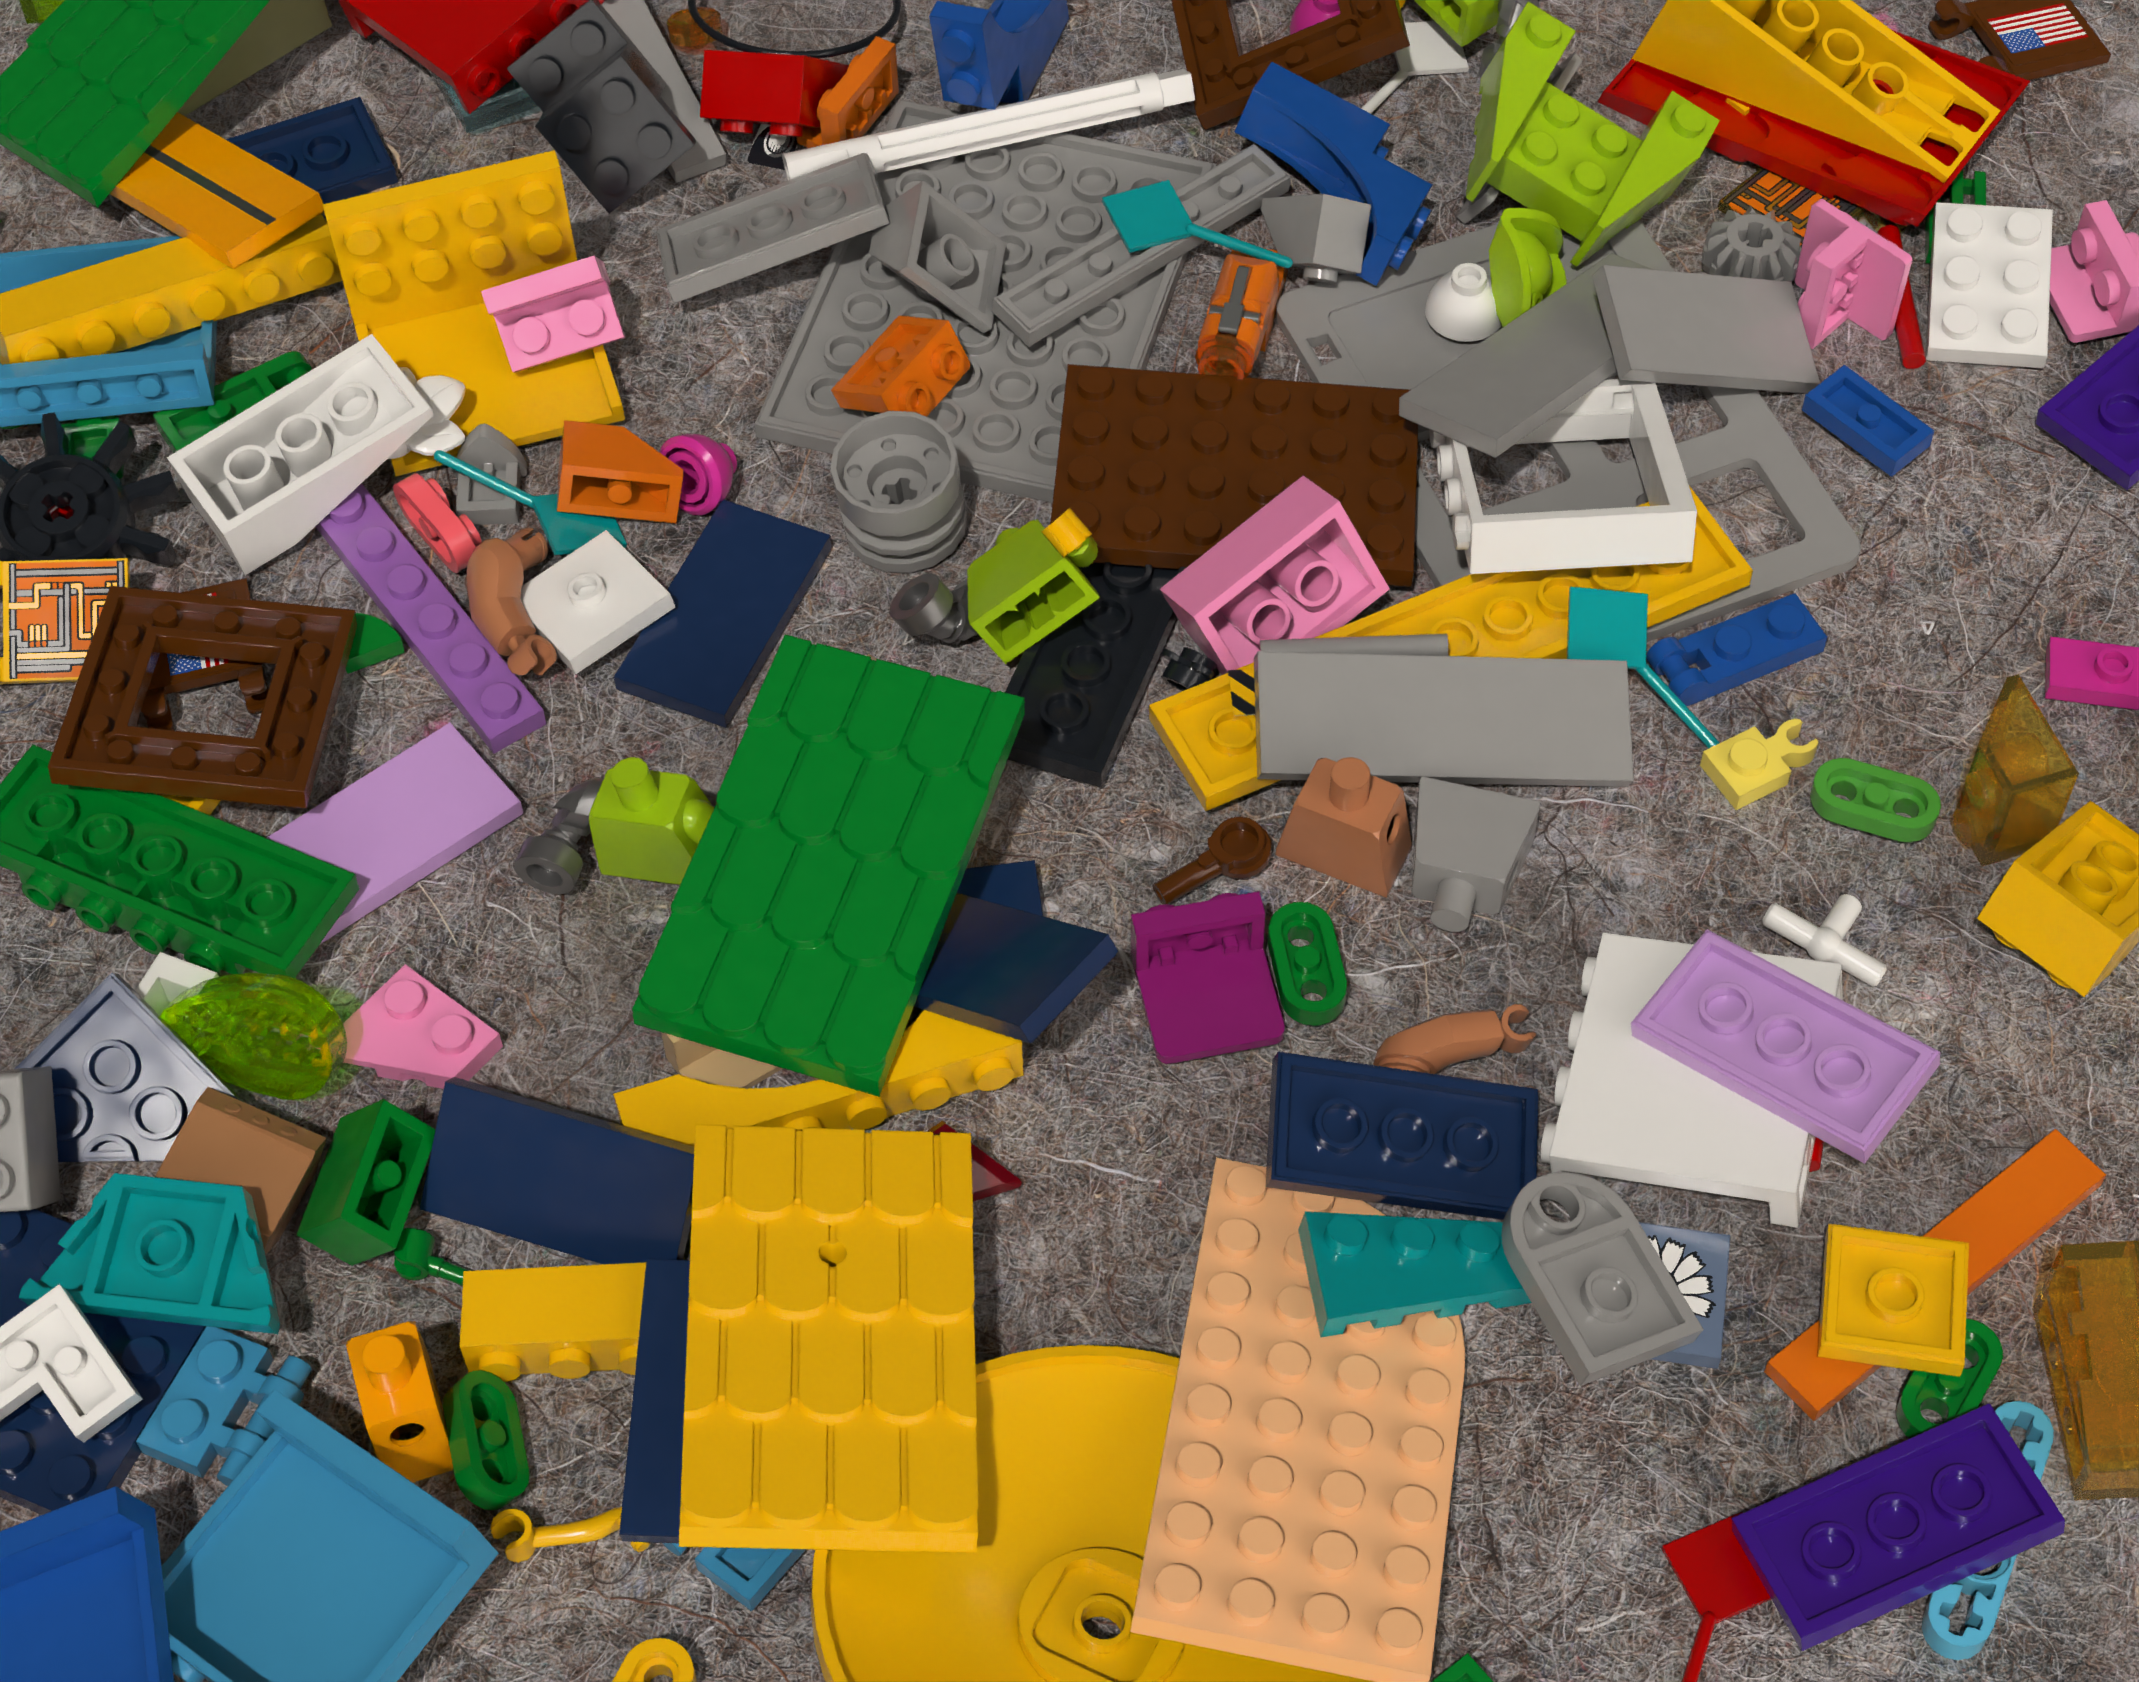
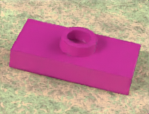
[2045,636,2139,710]

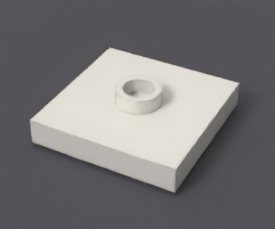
[520,530,675,674]

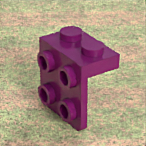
[1131,891,1285,1064]

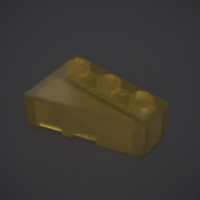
[2032,1240,2139,1501]

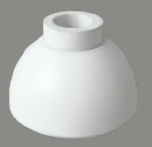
[1425,263,1502,342]

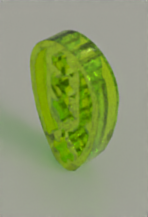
[160,973,347,1100]

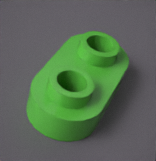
[1810,758,1941,842]

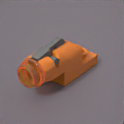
[1195,248,1289,381]

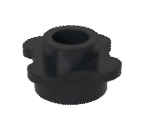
[1160,647,1217,691]

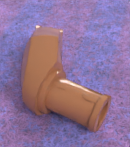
[467,528,557,675]
[1373,1004,1536,1074]

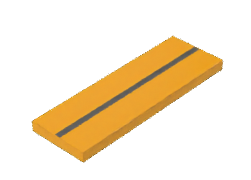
[110,112,324,269]

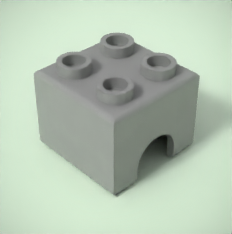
[0,1066,61,1212]

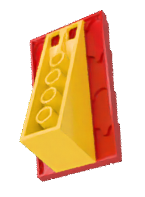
[1597,0,2030,227]

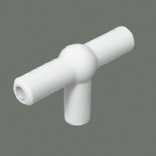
[1762,894,1887,987]

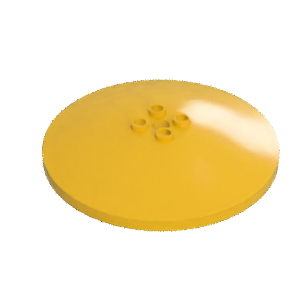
[811,1345,1374,1682]

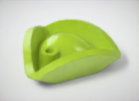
[1489,208,1566,327]

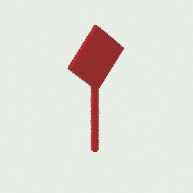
[1661,1512,1771,1682]

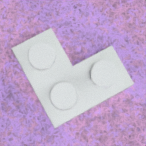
[0,1284,143,1443]

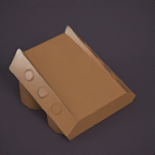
[155,1087,327,1255]

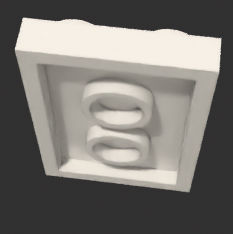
[1926,202,2053,368]

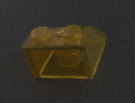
[1953,674,2079,867]

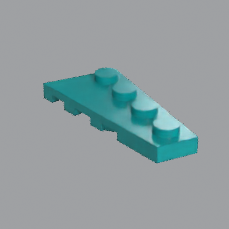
[1298,1211,1532,1338]

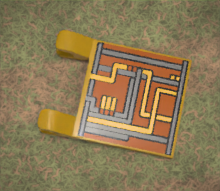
[0,558,130,685]

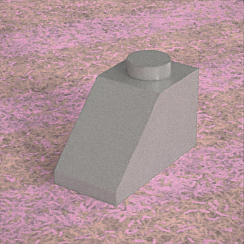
[1261,194,1371,283]

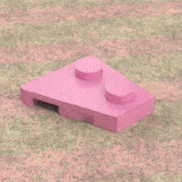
[316,964,503,1089]

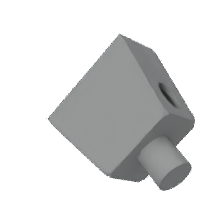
[1411,776,1541,932]

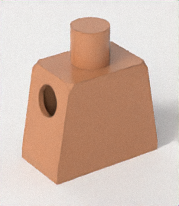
[1275,757,1412,898]

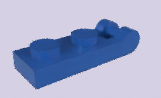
[1646,593,1827,706]

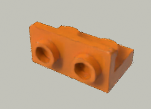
[797,36,899,148]
[831,316,970,417]

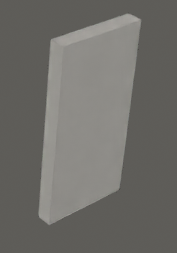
[656,153,890,303]
[1592,265,1820,393]

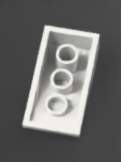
[167,334,434,575]

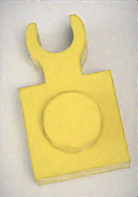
[1700,719,1818,810]

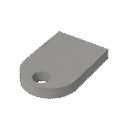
[1501,1172,1704,1386]

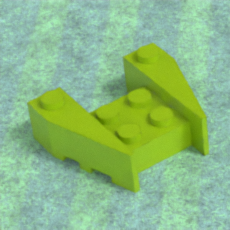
[1465,1,1720,266]

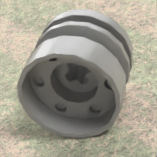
[830,411,968,573]

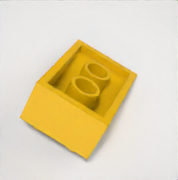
[1977,800,2139,997]

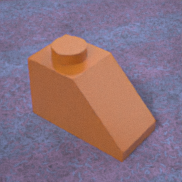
[557,420,683,523]

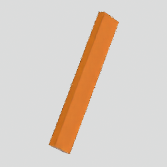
[1764,1129,2106,1421]

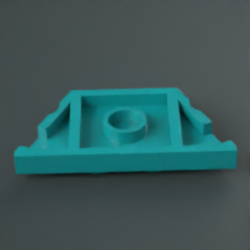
[19,1173,281,1334]

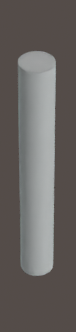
[1260,634,1448,656]

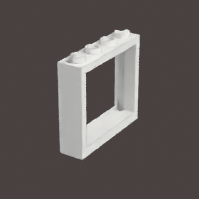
[1429,379,1697,574]

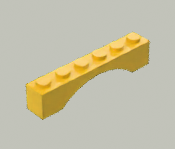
[613,1010,1024,1147]

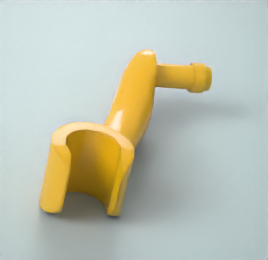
[490,1507,650,1563]

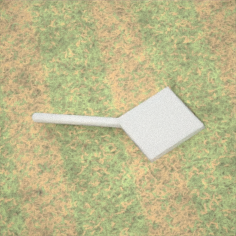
[1361,21,1469,114]

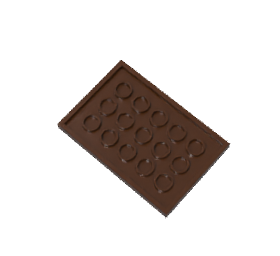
[1050,364,1418,587]

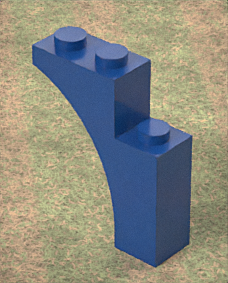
[929,0,1069,110]
[1234,62,1433,286]

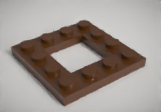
[1171,0,1410,130]
[48,586,357,809]

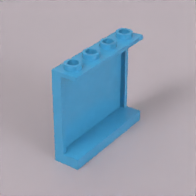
[0,236,217,427]
[161,1389,499,1682]

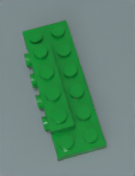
[0,744,359,986]

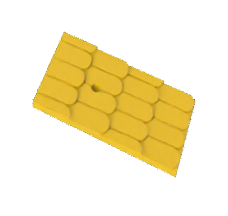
[679,1124,978,1553]

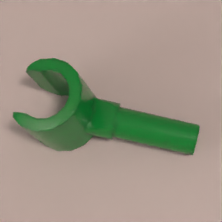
[394,1228,470,1286]

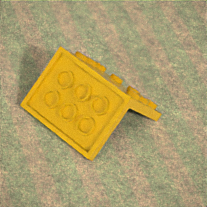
[322,150,625,476]

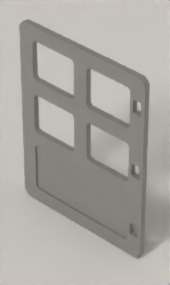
[1276,220,1861,642]

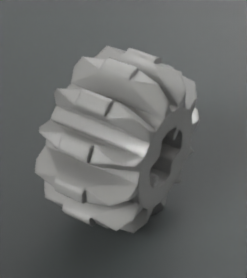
[1701,205,1801,282]

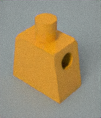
[346,1321,453,1483]

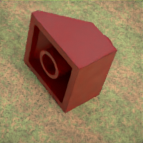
[700,50,849,137]

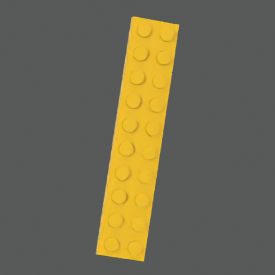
[1149,486,1753,811]

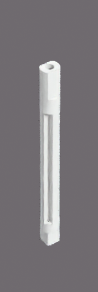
[782,69,1195,181]

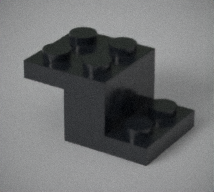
[507,0,697,214]

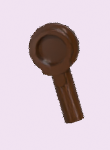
[1152,817,1271,904]

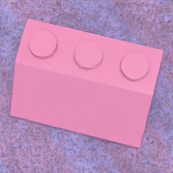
[1160,476,1390,675]

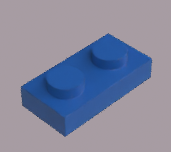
[1802,365,1934,477]

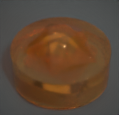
[667,7,723,50]

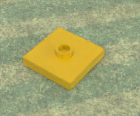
[1818,1224,1969,1377]

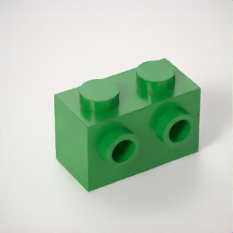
[297,1099,436,1266]

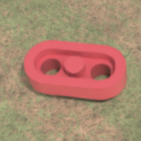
[393,473,482,573]

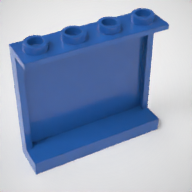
[0,1486,174,1682]

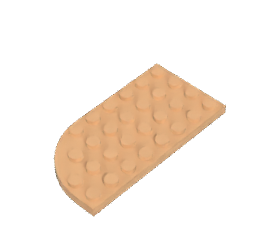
[1130,1157,1465,1682]

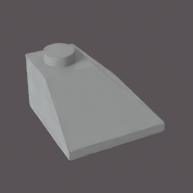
[869,181,1006,333]

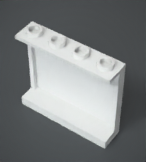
[1541,933,1843,1228]

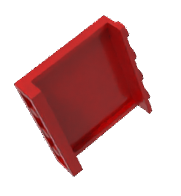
[338,0,605,114]

